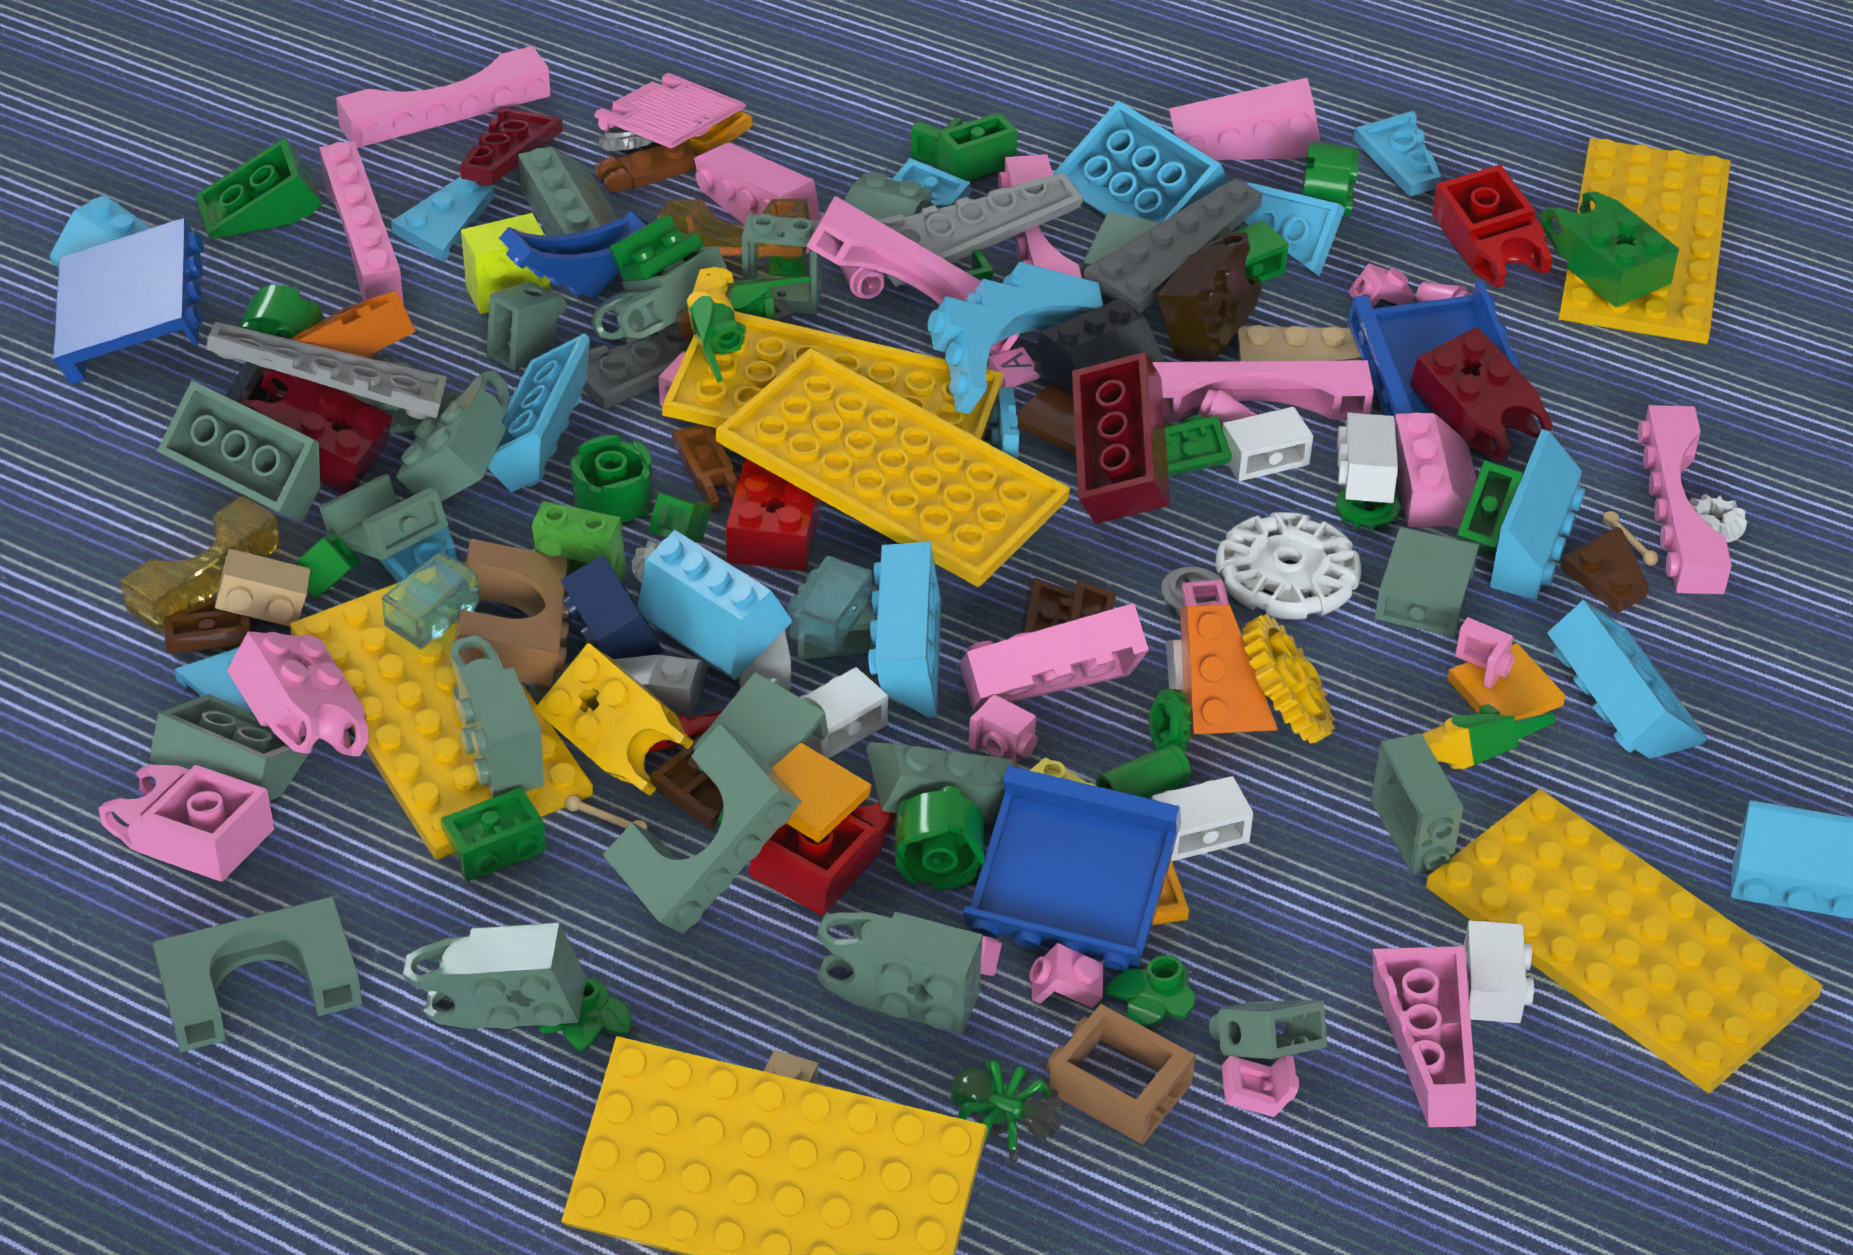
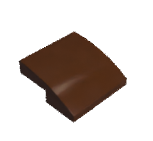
[1017,384,1076,454]
[1021,578,1116,633]

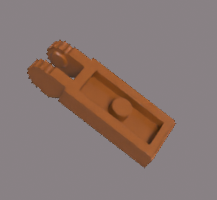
[594,142,697,193]
[672,424,738,510]

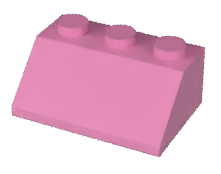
[1395,413,1477,527]

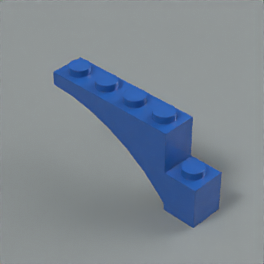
[499,211,650,300]

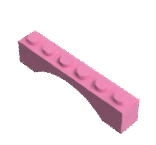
[336,46,550,148]
[319,141,404,305]
[998,154,1082,278]
[806,196,1020,355]
[1152,360,1374,421]
[1638,405,1732,594]

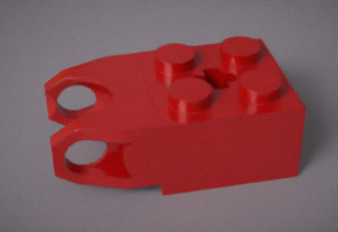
[1432,164,1552,288]
[726,459,822,572]
[749,801,897,916]

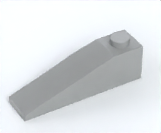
[528,655,709,718]

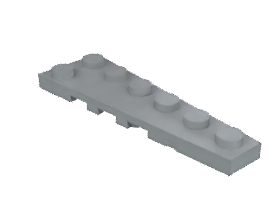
[878,172,1083,287]
[206,322,447,419]

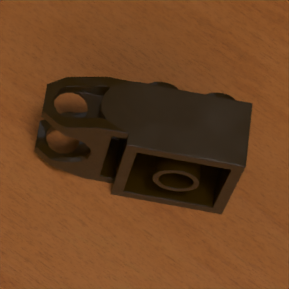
[1157,232,1262,360]

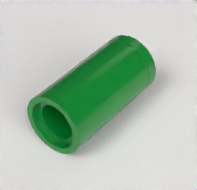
[1096,743,1191,799]

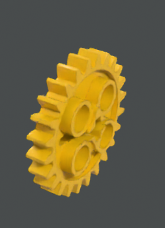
[1242,614,1335,744]

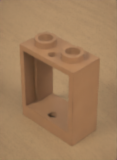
[1046,1004,1196,1145]

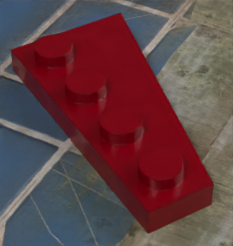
[460,107,563,186]

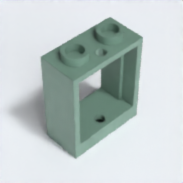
[742,214,822,315]
[1371,733,1464,875]

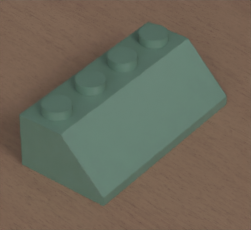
[518,146,619,236]
[157,380,320,523]

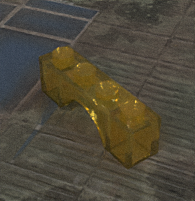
[657,199,810,259]
[120,495,281,632]

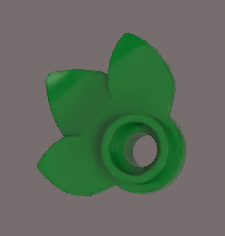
[1105,955,1195,1028]
[539,978,632,1052]

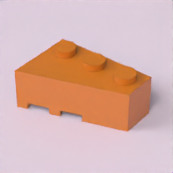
[290,290,416,358]
[1180,604,1278,735]

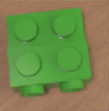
[532,501,627,581]

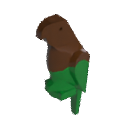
[676,276,811,342]

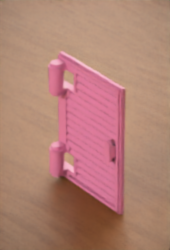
[594,73,746,149]

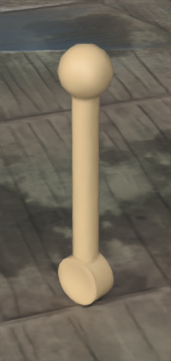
[1602,511,1658,566]
[564,795,647,830]

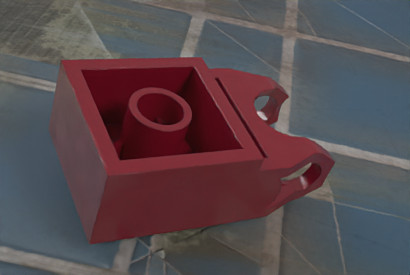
[1409,326,1553,463]
[239,368,393,494]

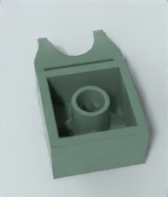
[590,246,728,340]
[396,370,509,502]
[450,635,544,798]
[817,911,983,1034]
[403,923,587,1029]

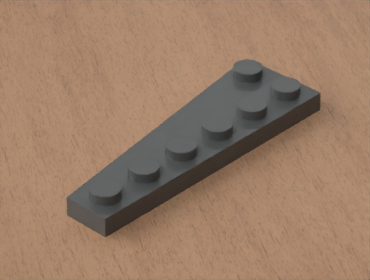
[1084,178,1262,313]
[583,296,792,410]

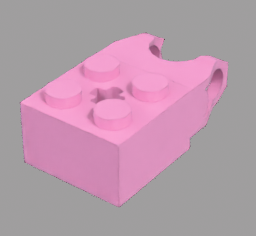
[227,631,369,757]
[98,764,274,882]

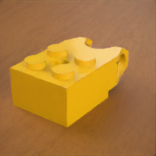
[534,643,694,796]

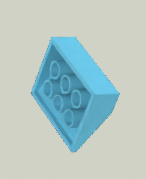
[1053,100,1229,223]

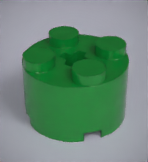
[1303,141,1359,218]
[239,285,324,339]
[571,435,653,523]
[895,786,985,890]

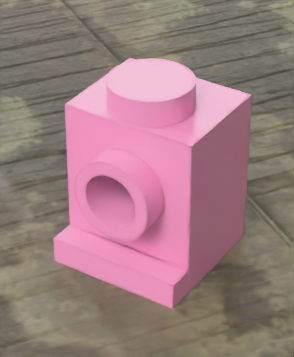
[968,694,1038,765]

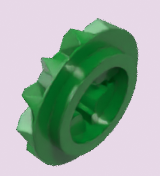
[1336,488,1400,532]
[1149,689,1193,752]

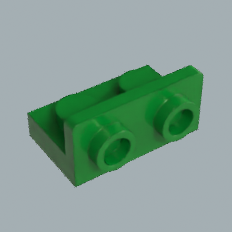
[609,215,704,281]
[1165,415,1232,477]
[441,787,546,881]

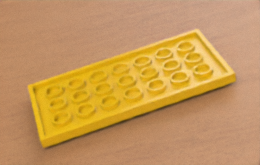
[1558,138,1731,344]
[662,311,1004,441]
[715,348,1070,588]
[290,566,593,860]
[1426,789,1823,1094]
[561,1036,988,1255]

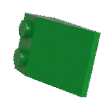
[195,137,323,239]

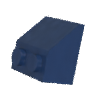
[561,554,664,659]

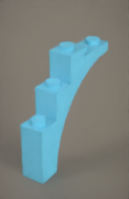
[928,262,1103,414]

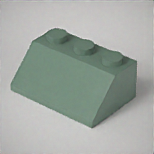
[149,694,314,801]
[866,742,1014,826]

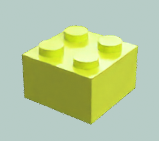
[461,213,551,315]

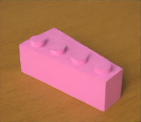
[1169,78,1321,160]
[694,142,821,254]
[959,603,1149,711]
[1372,946,1476,1128]

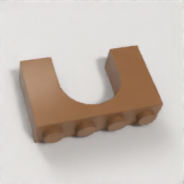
[450,538,569,687]

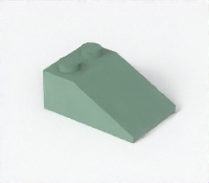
[844,172,932,220]

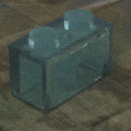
[382,551,479,649]
[786,556,872,653]

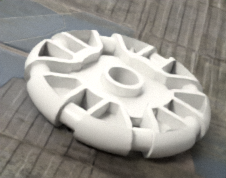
[1216,512,1362,620]

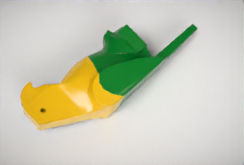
[686,267,746,383]
[1422,704,1555,769]

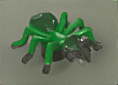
[951,1060,1065,1162]

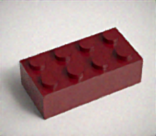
[1072,352,1170,524]

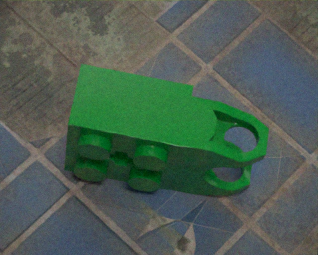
[1541,192,1679,308]

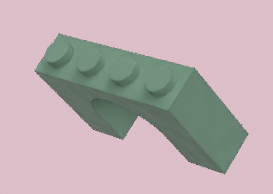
[603,723,802,934]
[152,896,362,1053]

